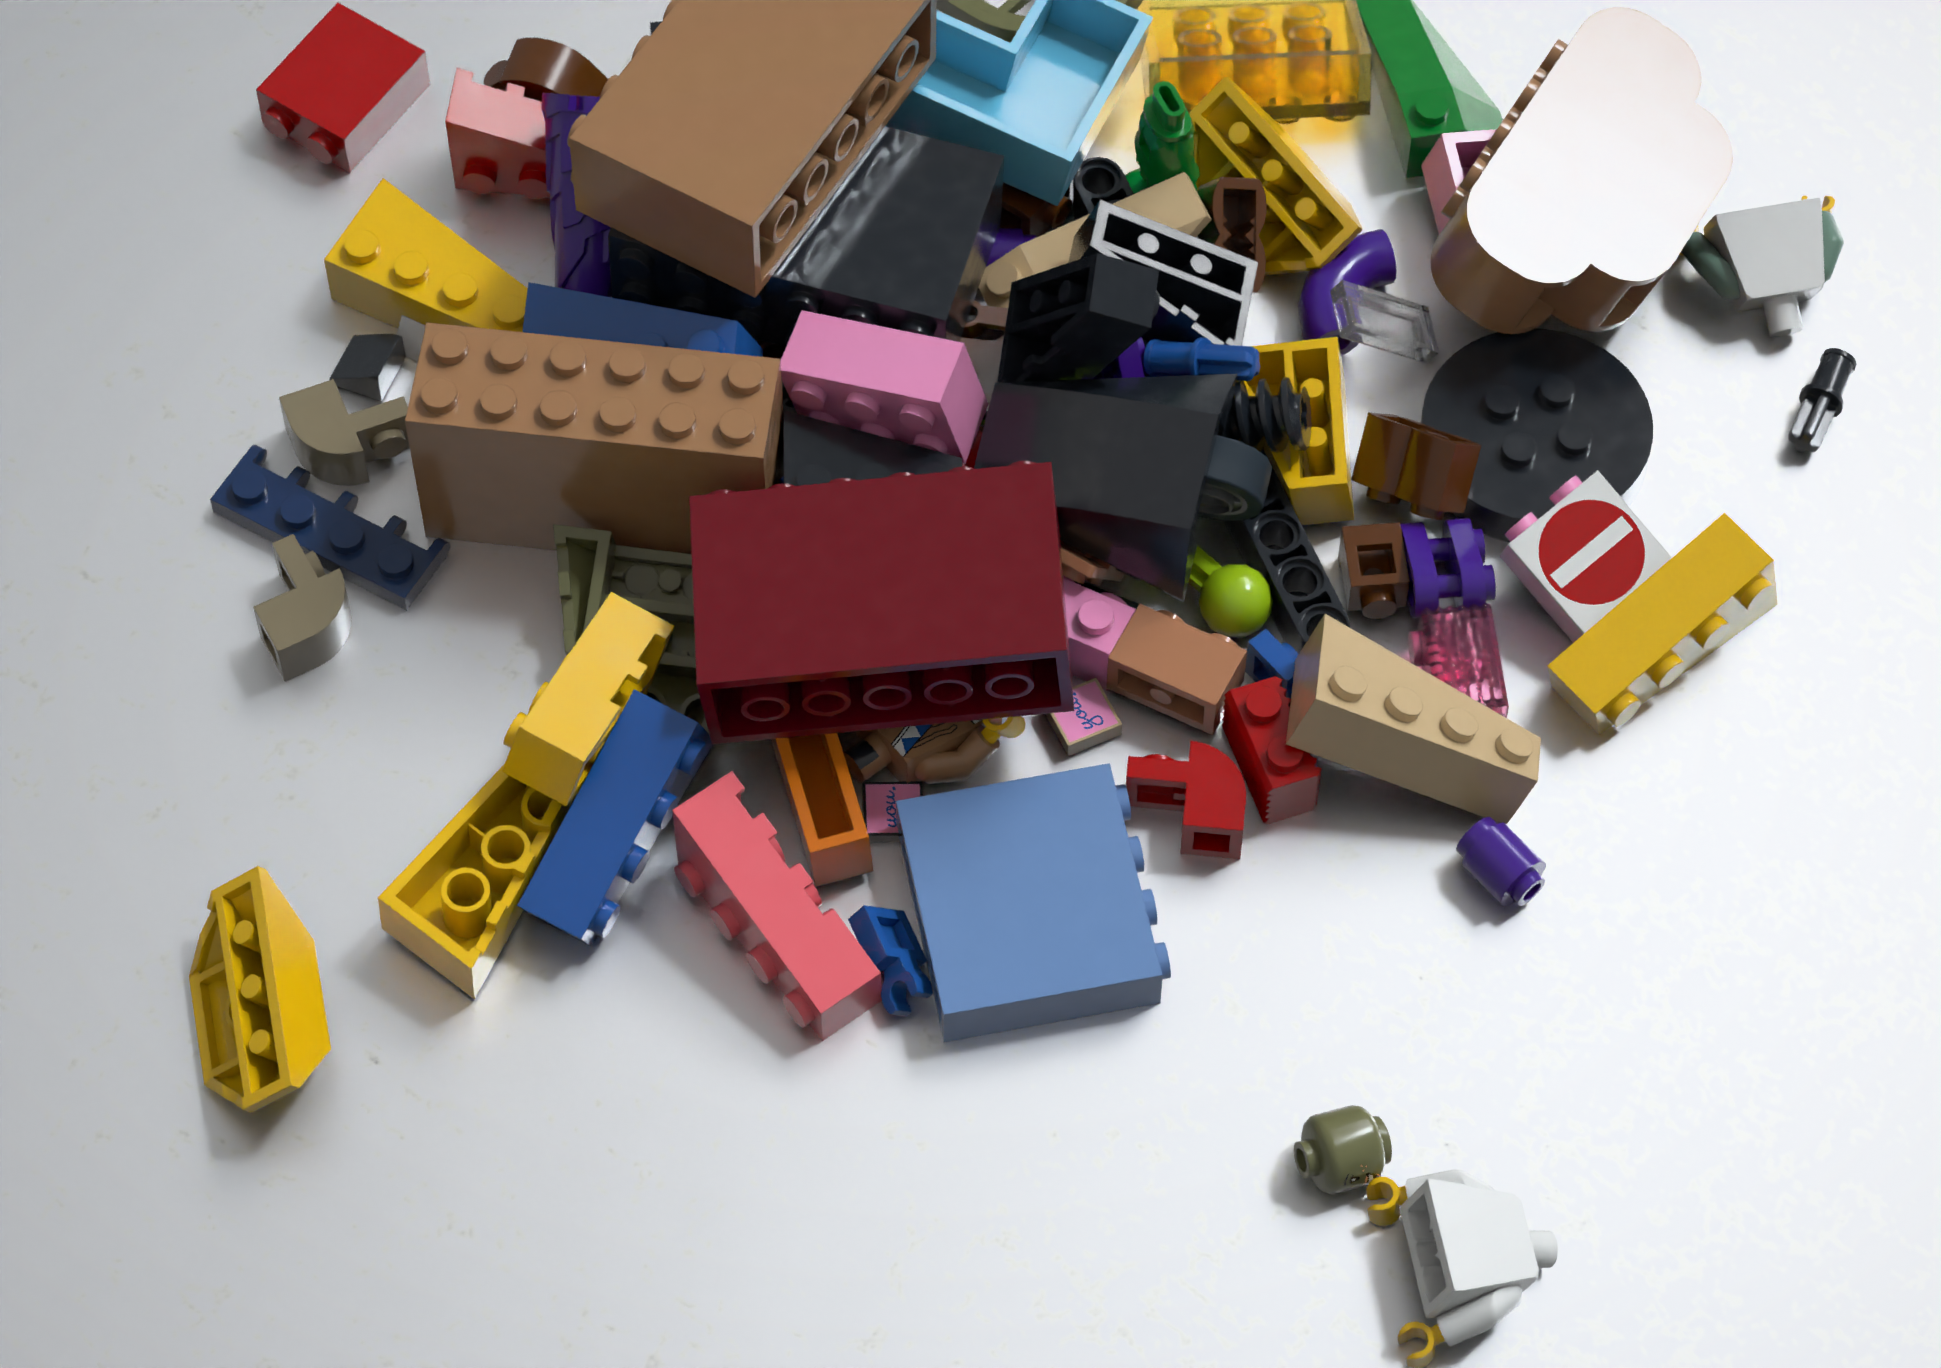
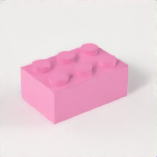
[781,310,989,464]

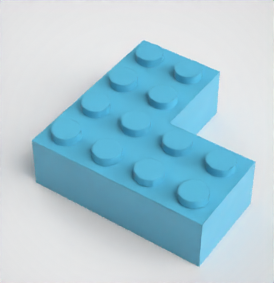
[885,0,1153,206]

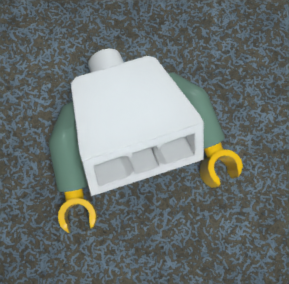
[1679,195,1844,337]

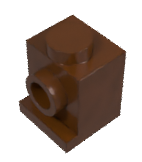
[1338,522,1410,619]

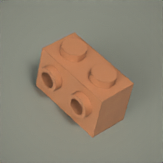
[1106,604,1247,735]

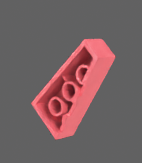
[672,771,882,1041]

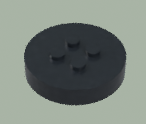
[1420,328,1654,543]

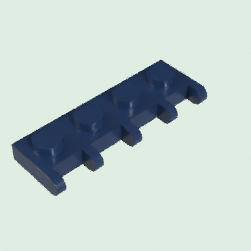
[210,444,451,611]

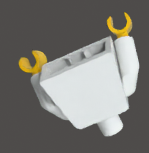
[1366,1169,1558,1368]

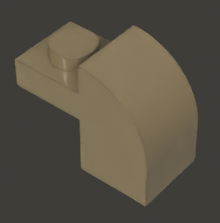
[279,379,410,486]
[253,534,351,682]

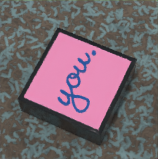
[861,781,923,843]

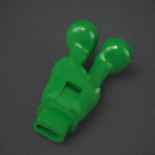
[1125,81,1200,194]

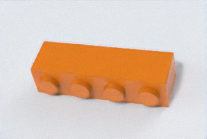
[771,733,874,887]

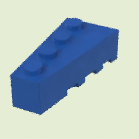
[522,282,763,357]
[517,689,713,946]

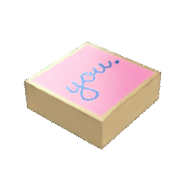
[1045,678,1122,756]

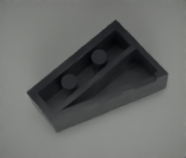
[1068,200,1258,346]

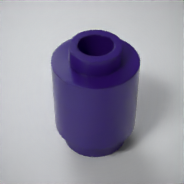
[1456,817,1546,906]

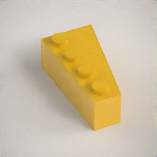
[324,178,528,332]
[1547,512,1778,735]
[378,765,579,1000]

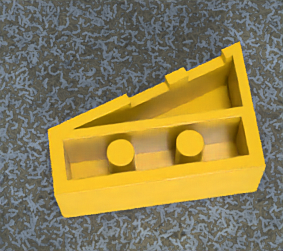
[1243,337,1354,525]
[502,592,674,806]

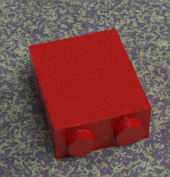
[256,2,431,173]

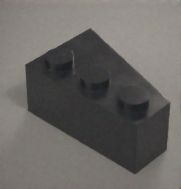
[997,253,1160,382]
[784,410,962,486]

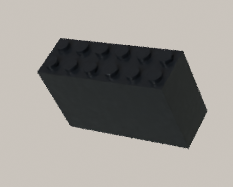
[608,127,1004,347]

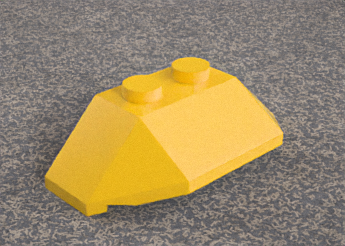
[1189,76,1363,275]
[189,866,331,1113]

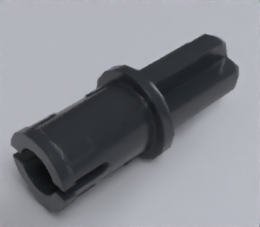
[1788,348,1857,453]

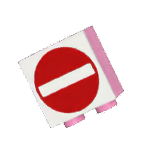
[1500,470,1672,643]

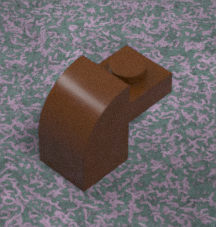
[483,37,608,102]

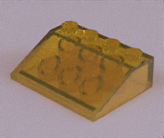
[1136,0,1372,124]

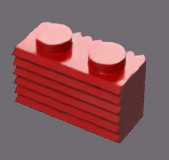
[1221,676,1322,824]

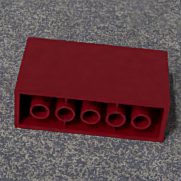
[689,461,1074,745]

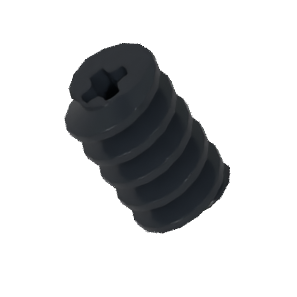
[1217,377,1311,453]

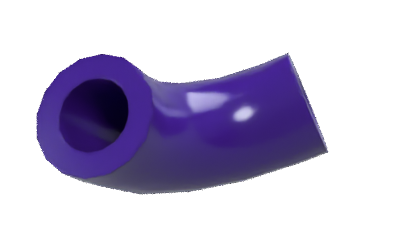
[1297,229,1397,356]

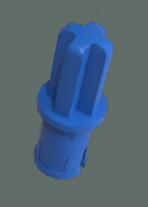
[1144,337,1261,381]

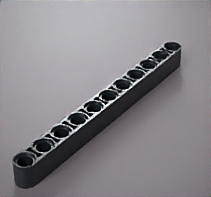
[1072,157,1351,654]

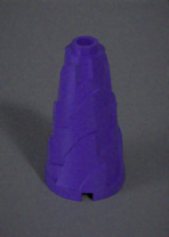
[541,93,612,297]

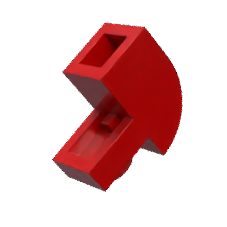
[1126,741,1246,860]

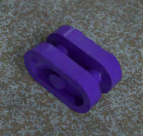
[1400,518,1496,619]

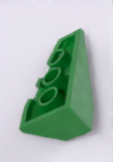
[1353,0,1503,179]

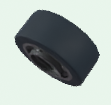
[1198,435,1272,520]

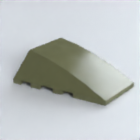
[553,524,709,733]

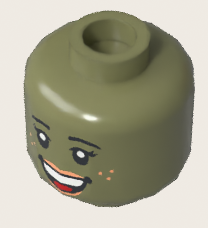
[1294,1105,1392,1194]

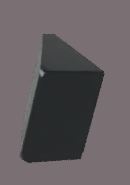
[329,333,406,401]

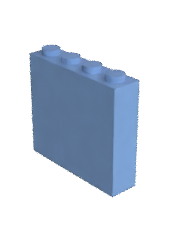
[896,763,1171,1042]

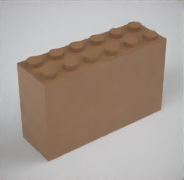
[567,0,937,298]
[405,322,784,554]

